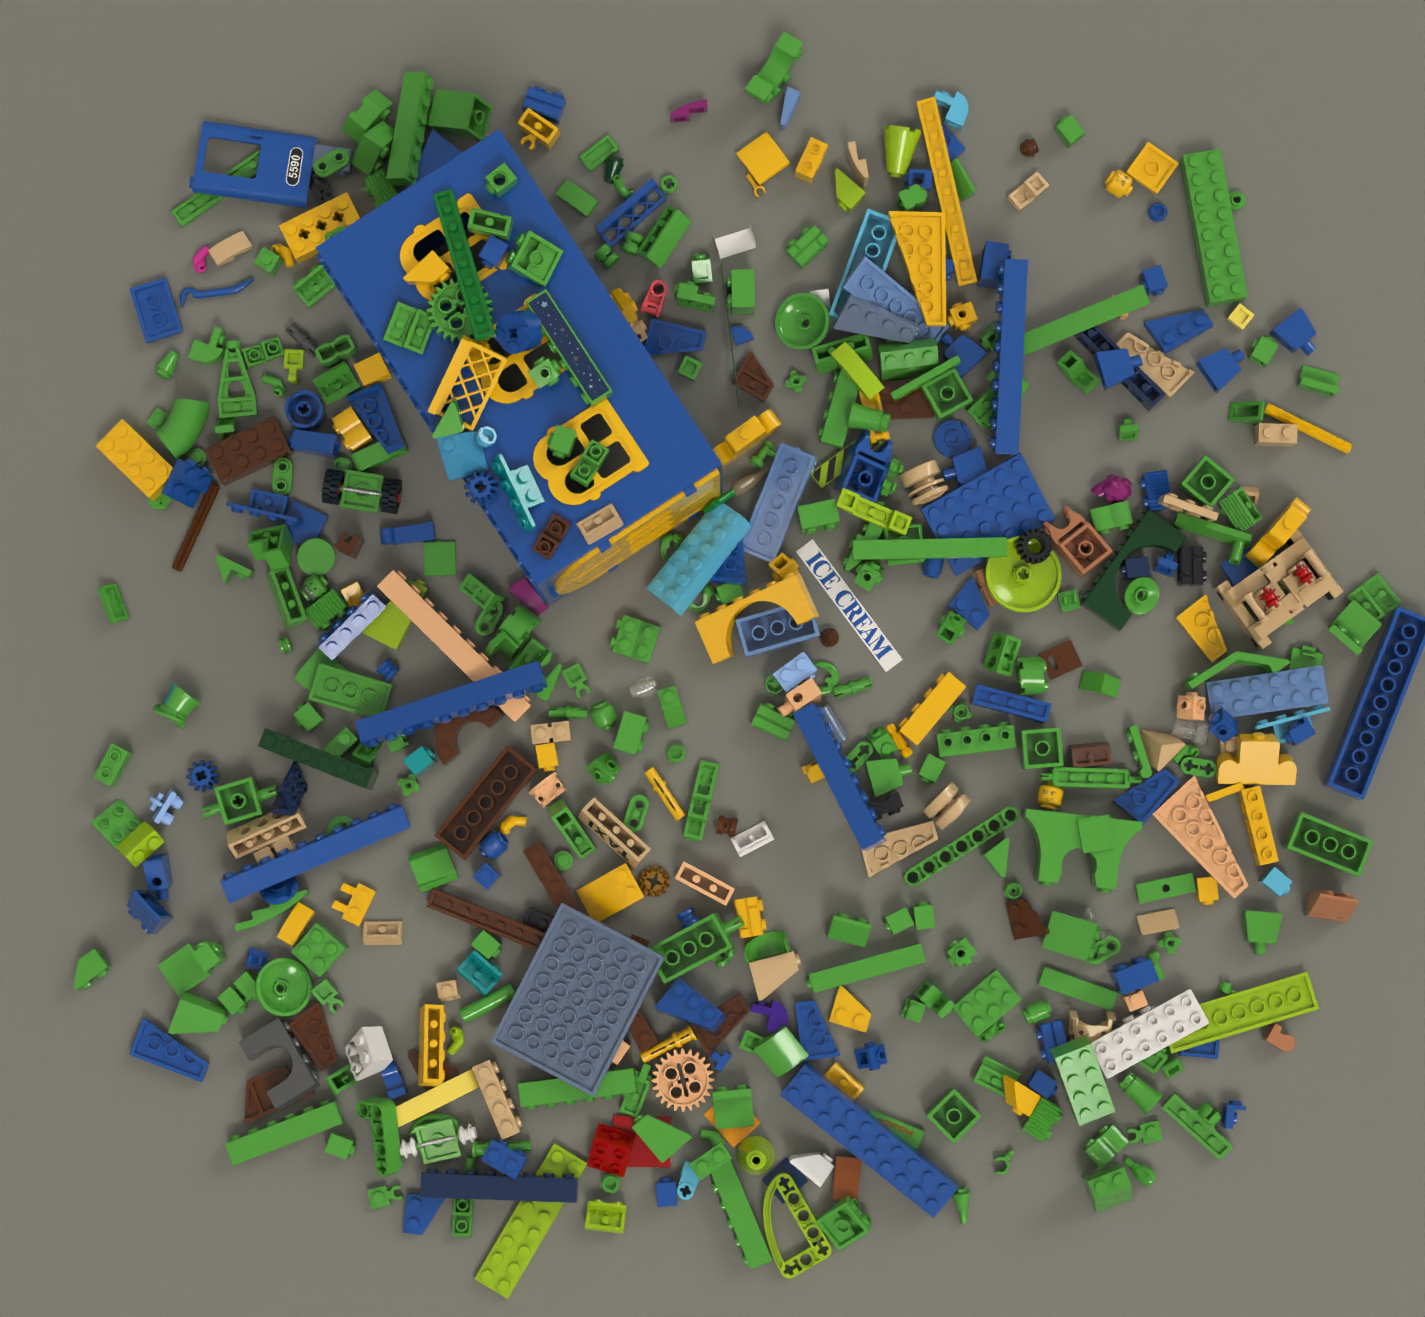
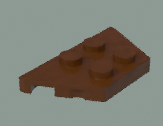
[879,380,934,420]
[244,1065,315,1124]

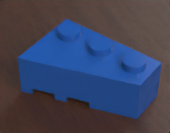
[654,978,726,1033]

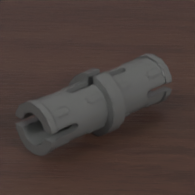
[285,323,318,358]

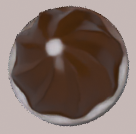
[1020,138,1039,157]
[820,628,839,647]

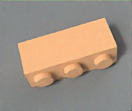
[675,861,735,906]

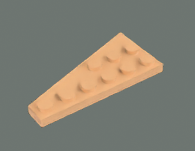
[1152,775,1248,899]

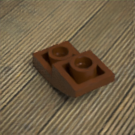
[532,513,572,560]

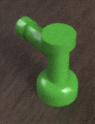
[749,440,777,469]

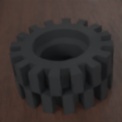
[1016,528,1053,564]

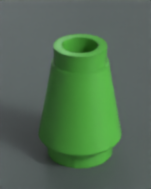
[155,350,179,380]

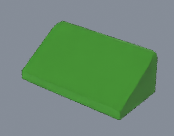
[951,158,976,201]

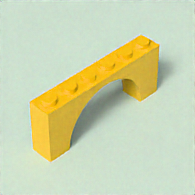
[695,572,819,664]

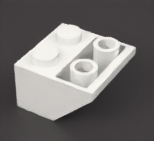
[345,1026,393,1081]

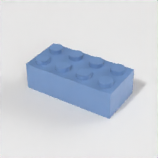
[735,607,820,658]

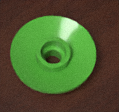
[1124,577,1160,614]

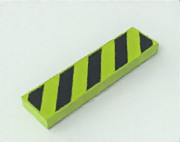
[811,436,882,489]

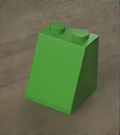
[427,89,493,141]
[1081,1162,1133,1213]

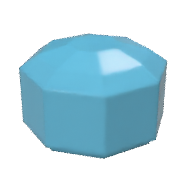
[475,426,497,448]

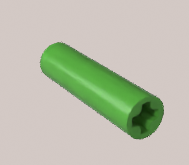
[459,983,516,1023]

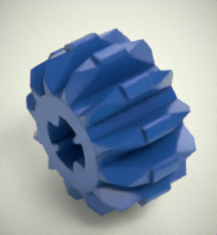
[464,470,499,506]
[186,760,220,792]

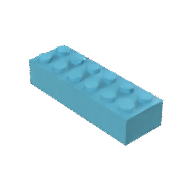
[829,209,897,322]
[646,503,752,616]

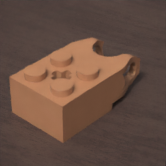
[1042,505,1113,580]

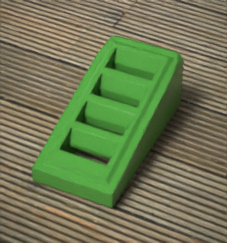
[535,663,563,703]

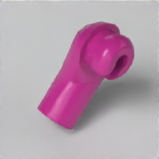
[193,245,209,273]

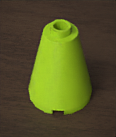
[884,125,921,178]
[736,1136,775,1175]

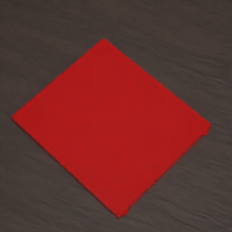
[613,1115,672,1168]

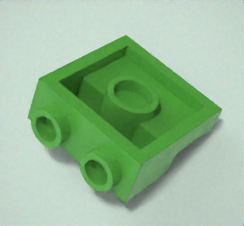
[506,230,563,287]
[674,281,716,313]
[610,615,661,664]
[815,1195,872,1251]

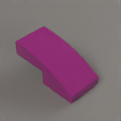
[670,99,708,123]
[509,577,548,616]

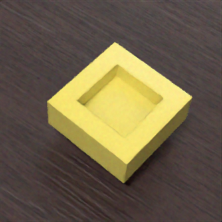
[1227,303,1254,331]

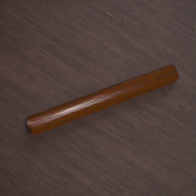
[172,483,220,572]

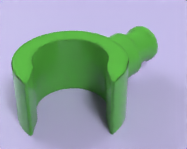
[994,1149,1014,1175]

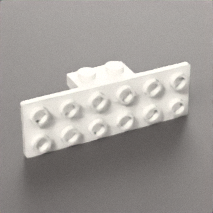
[1091,989,1209,1078]

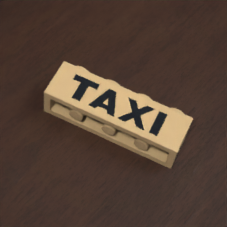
[578,797,651,869]

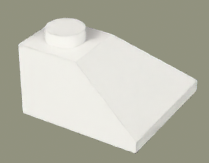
[789,1152,834,1187]

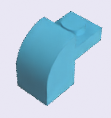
[934,91,969,131]

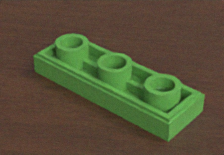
[1135,873,1197,904]

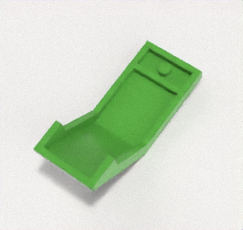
[1182,651,1290,691]

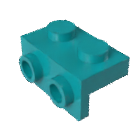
[456,950,503,997]

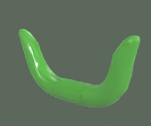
[409,1113,460,1136]

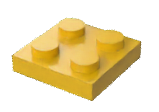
[1126,142,1179,195]

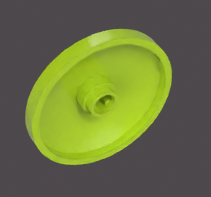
[985,536,1062,613]

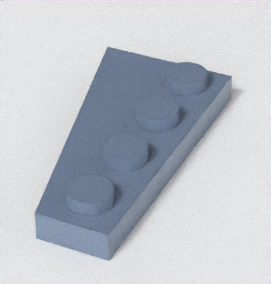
[833,294,919,343]

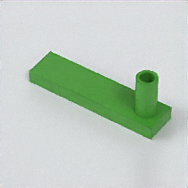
[1173,512,1252,565]

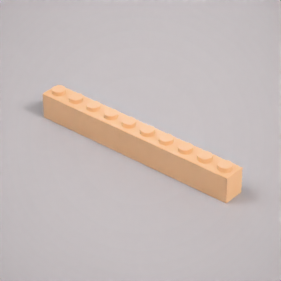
[377,570,531,722]

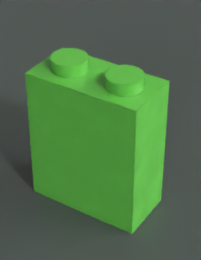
[1042,911,1102,962]

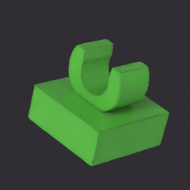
[214,418,237,440]
[1117,418,1140,441]
[1057,589,1081,613]

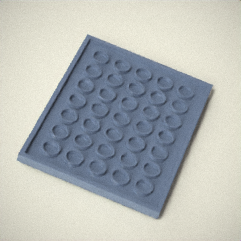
[491,903,665,1097]

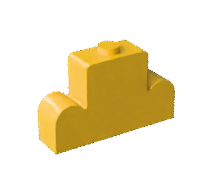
[713,409,782,469]
[1244,497,1311,568]
[1215,732,1297,785]

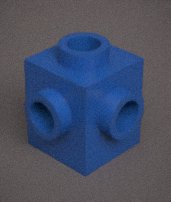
[854,1041,887,1071]

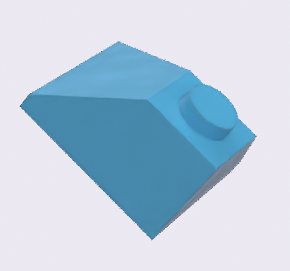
[437,431,489,481]

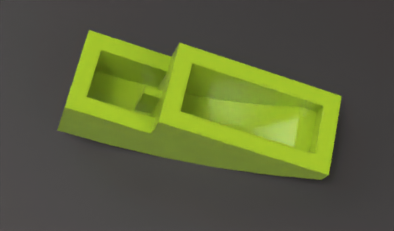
[830,342,885,400]

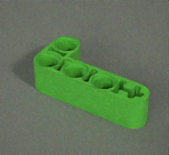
[356,1096,402,1177]

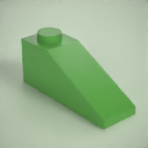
[546,798,596,860]

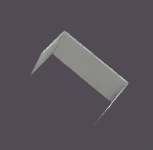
[713,226,756,259]

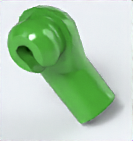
[612,174,634,200]
[262,373,286,397]
[1171,744,1199,764]
[1147,950,1165,980]

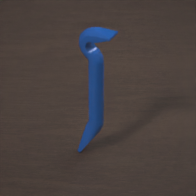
[180,278,254,307]

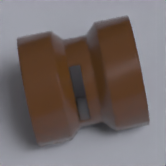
[716,815,738,837]

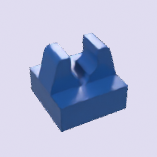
[1153,552,1178,577]
[245,948,270,971]
[710,1050,732,1072]

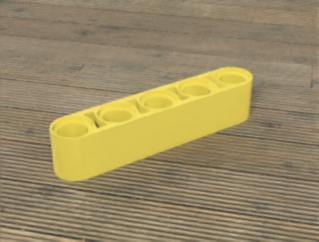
[396,1069,480,1127]

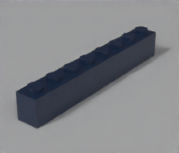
[420,1168,579,1203]

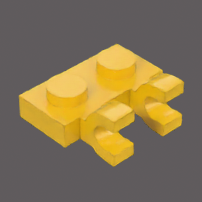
[332,882,376,926]

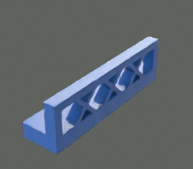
[595,178,667,248]
[970,684,1052,724]

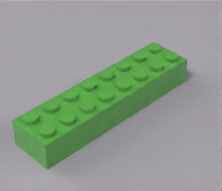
[1179,148,1248,307]

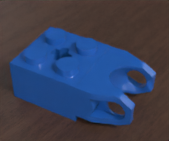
[834,430,893,503]

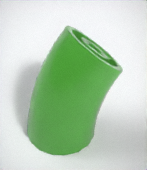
[155,398,210,460]

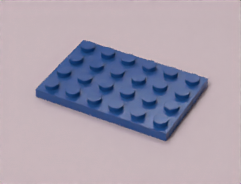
[920,453,1056,576]

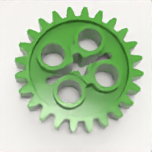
[427,278,493,343]

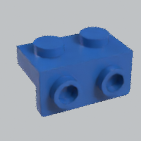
[481,1139,528,1180]

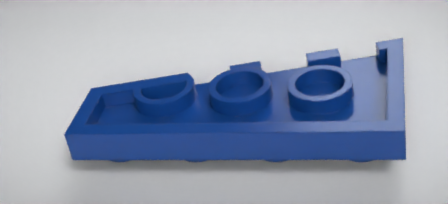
[346,382,406,454]

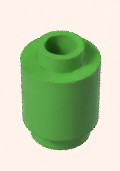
[1022,999,1052,1024]

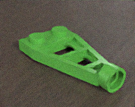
[217,340,258,419]

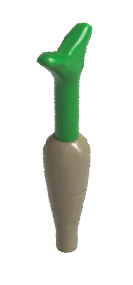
[703,468,770,514]

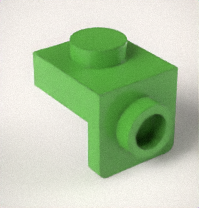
[866,726,898,760]

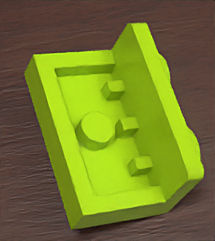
[585,1199,627,1234]

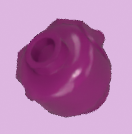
[1091,474,1132,504]

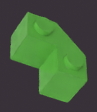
[342,90,393,144]

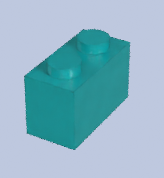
[403,746,437,777]

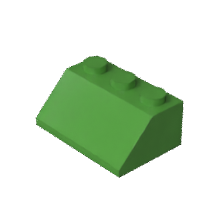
[878,338,939,381]

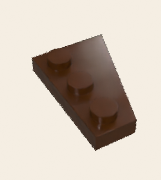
[690,994,750,1056]

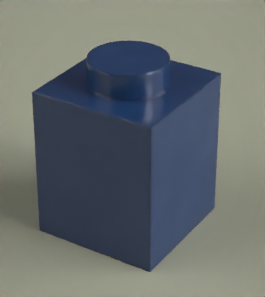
[1120,556,1151,580]

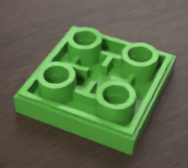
[157,943,212,997]

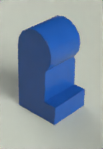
[381,1059,408,1099]

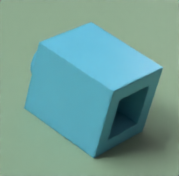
[1259,867,1293,897]

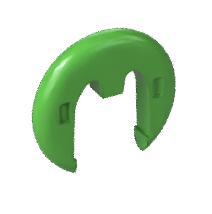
[813,661,839,695]

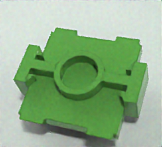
[1286,645,1324,670]

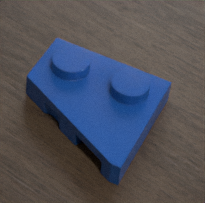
[948,577,990,630]
[403,1193,445,1235]

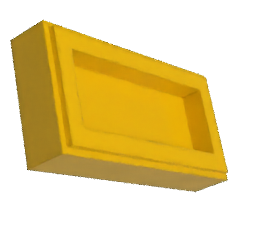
[1204,782,1244,802]

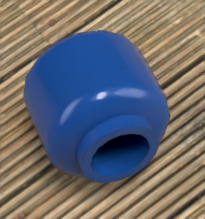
[479,831,509,859]

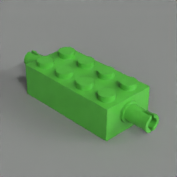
[649,912,745,984]

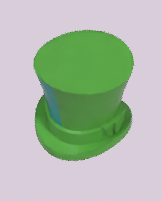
[153,683,202,729]

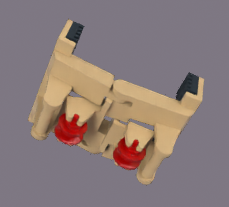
[1213,530,1344,651]

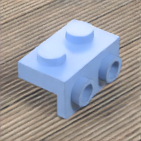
[772,652,817,694]

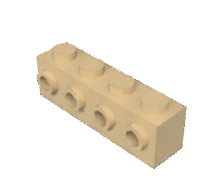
[472,1058,523,1140]

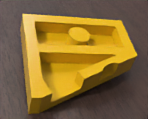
[829,986,871,1033]

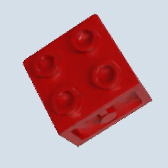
[587,1123,636,1177]

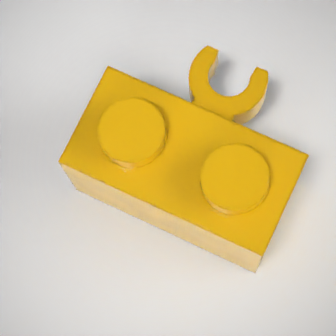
[517,108,560,151]

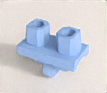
[149,789,184,825]

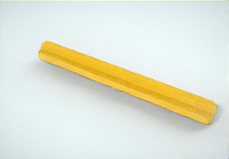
[1264,403,1352,454]

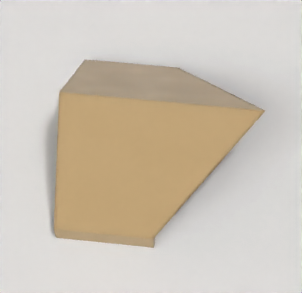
[1140,729,1186,772]

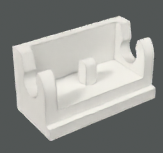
[731,821,774,857]

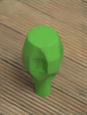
[1123,1158,1157,1187]

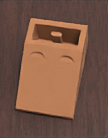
[1304,890,1359,923]

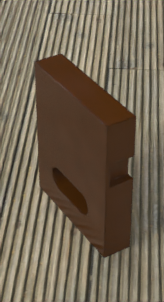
[1039,640,1083,680]

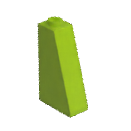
[362,579,429,651]

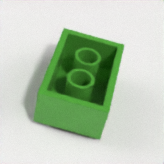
[952,969,1022,1037]

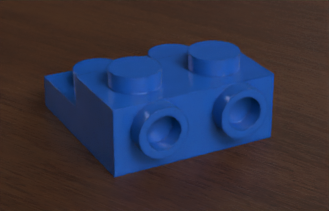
[161,458,214,509]

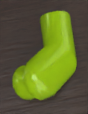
[446,1026,465,1056]

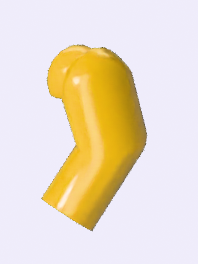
[499,815,527,835]

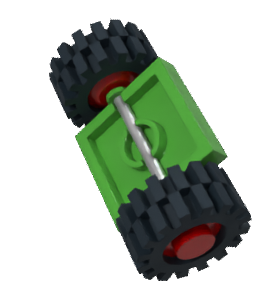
[322,469,402,514]

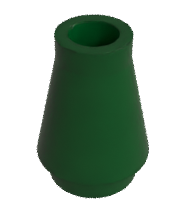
[604,155,624,184]

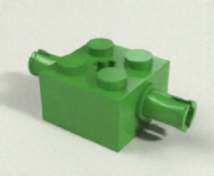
[201,777,279,826]

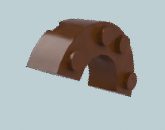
[435,706,505,766]

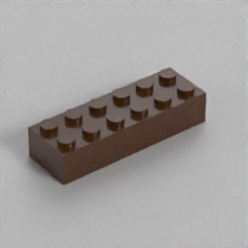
[434,745,539,860]

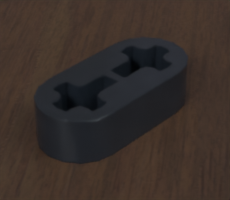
[309,173,335,205]

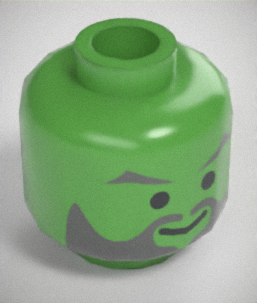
[300,574,329,602]

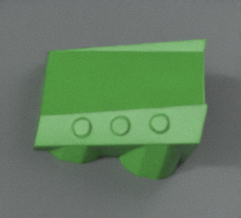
[408,843,459,892]

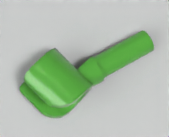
[1219,982,1236,994]

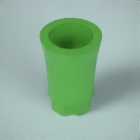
[848,402,891,433]
[1118,1072,1163,1115]

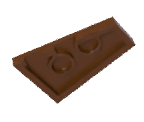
[288,1002,338,1072]

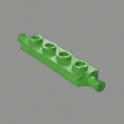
[1039,767,1142,790]

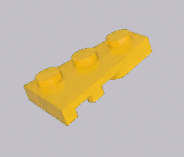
[1175,594,1227,663]

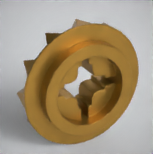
[639,866,670,897]

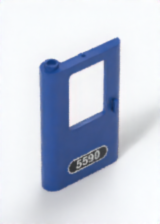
[189,121,317,209]

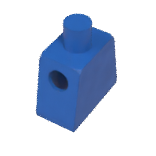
[1270,308,1316,356]
[941,332,987,379]
[1196,348,1245,393]
[1094,349,1143,391]
[942,446,987,486]
[142,853,173,900]

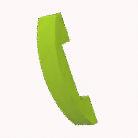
[835,488,912,535]

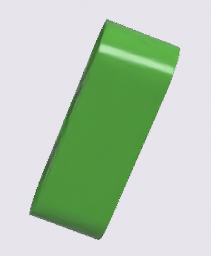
[351,434,409,472]

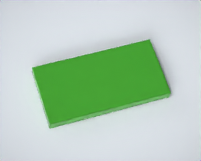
[308,662,393,717]

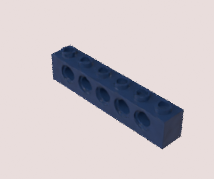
[1073,326,1166,411]

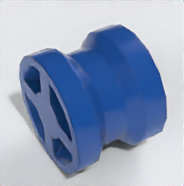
[377,658,401,682]
[676,907,700,929]

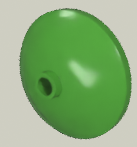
[775,293,830,350]
[255,958,312,1017]

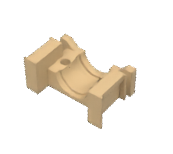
[1068,1010,1116,1043]

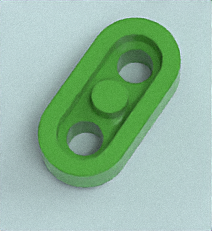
[313,148,350,178]
[272,458,294,496]
[475,601,504,636]
[624,795,649,832]
[1086,936,1121,965]

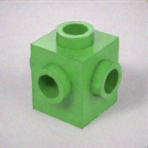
[528,356,562,389]
[853,560,884,592]
[935,611,967,645]
[586,751,621,786]
[946,937,977,967]

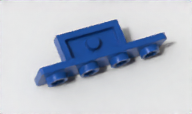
[226,488,303,526]

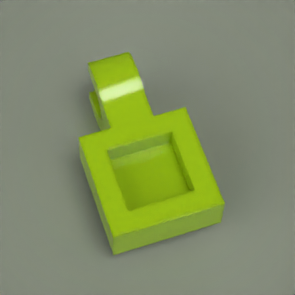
[283,349,305,384]

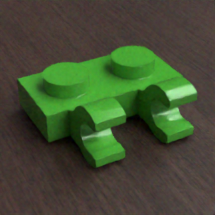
[879,458,904,499]

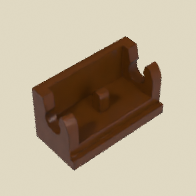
[333,532,365,559]
[1069,741,1112,768]

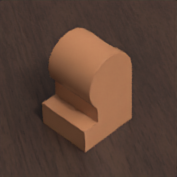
[1263,1023,1295,1051]

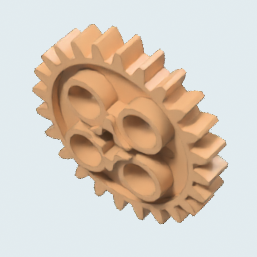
[651,1048,714,1112]

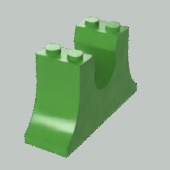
[1021,809,1143,893]

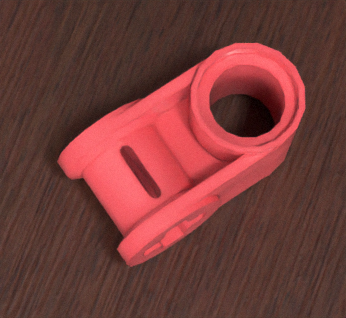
[640,280,668,319]

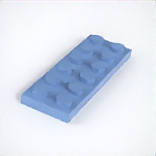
[841,256,949,343]
[743,442,817,562]
[1206,665,1329,717]

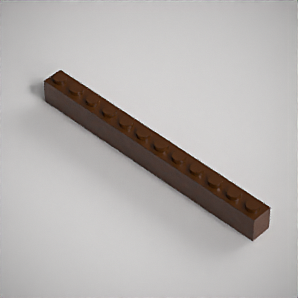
[523,841,659,1052]

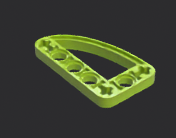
[763,1172,832,1279]

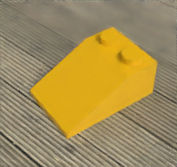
[576,863,645,922]

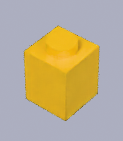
[535,742,559,772]
[1194,877,1219,905]

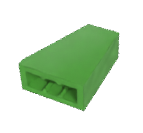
[168,992,229,1034]
[632,1113,692,1163]

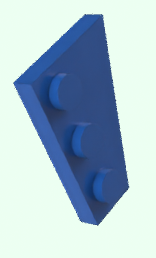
[1144,309,1213,354]
[645,318,707,355]
[710,539,747,585]
[795,1000,841,1061]

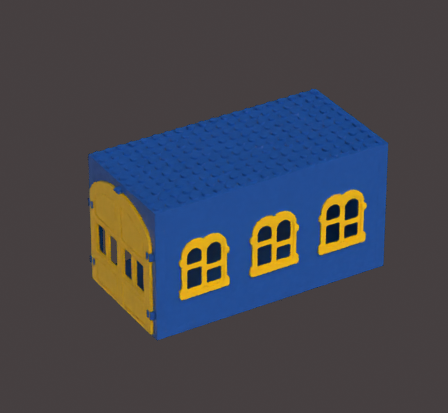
[315,129,722,605]

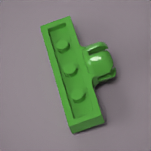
[1161,1092,1233,1160]

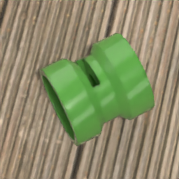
[620,231,644,256]
[593,243,620,270]
[765,675,783,695]

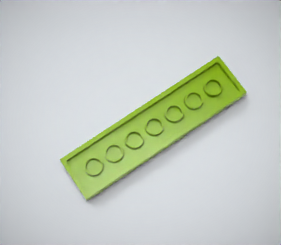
[1168,972,1319,1054]
[474,1143,588,1299]

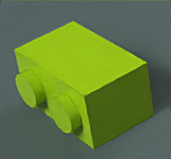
[116,821,165,868]

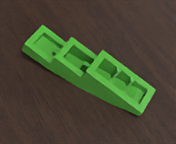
[683,760,719,842]
[234,890,310,932]

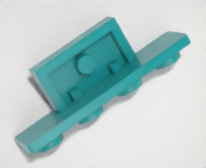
[492,453,545,534]

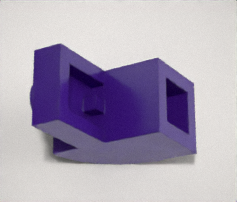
[750,999,788,1033]

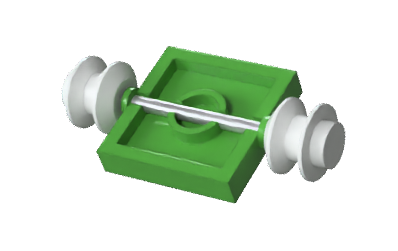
[400,1117,477,1164]

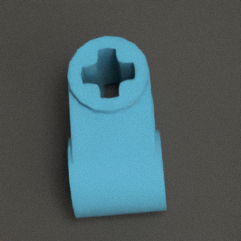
[677,1160,699,1200]

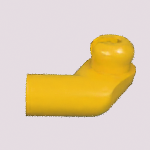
[271,243,295,268]

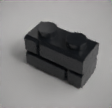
[1177,546,1207,587]

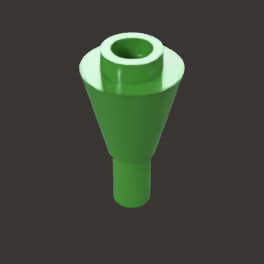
[952,1186,970,1224]

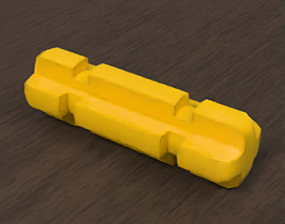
[885,723,913,758]

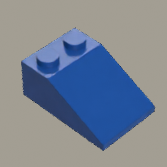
[126,890,173,934]

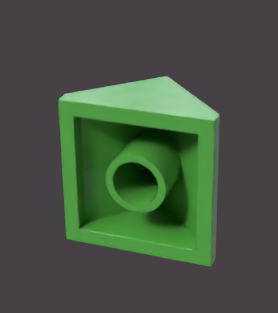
[981,838,1010,877]

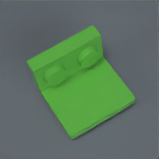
[1327,600,1382,655]

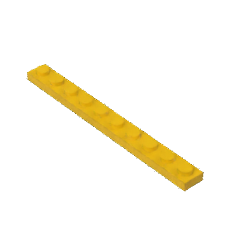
[916,96,978,287]

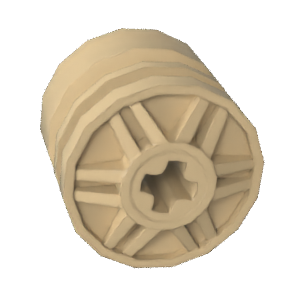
[899,460,949,507]

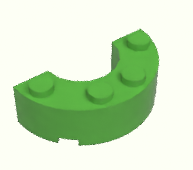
[744,31,804,105]

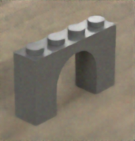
[239,1017,320,1111]

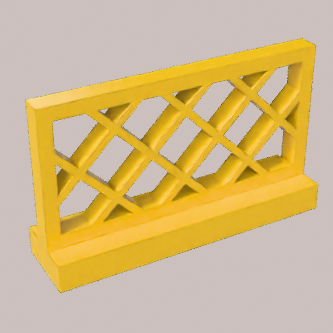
[427,335,508,431]

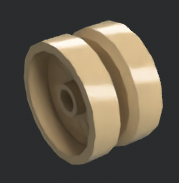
[922,781,971,830]

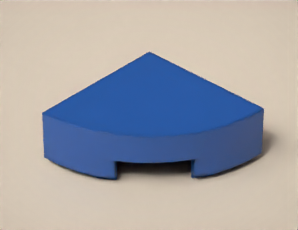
[730,326,754,346]

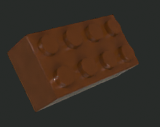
[205,416,294,486]

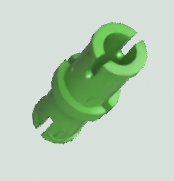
[832,676,872,699]
[549,705,588,720]

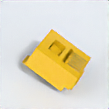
[801,759,825,784]

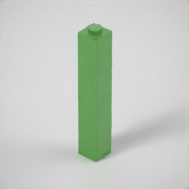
[806,943,926,993]

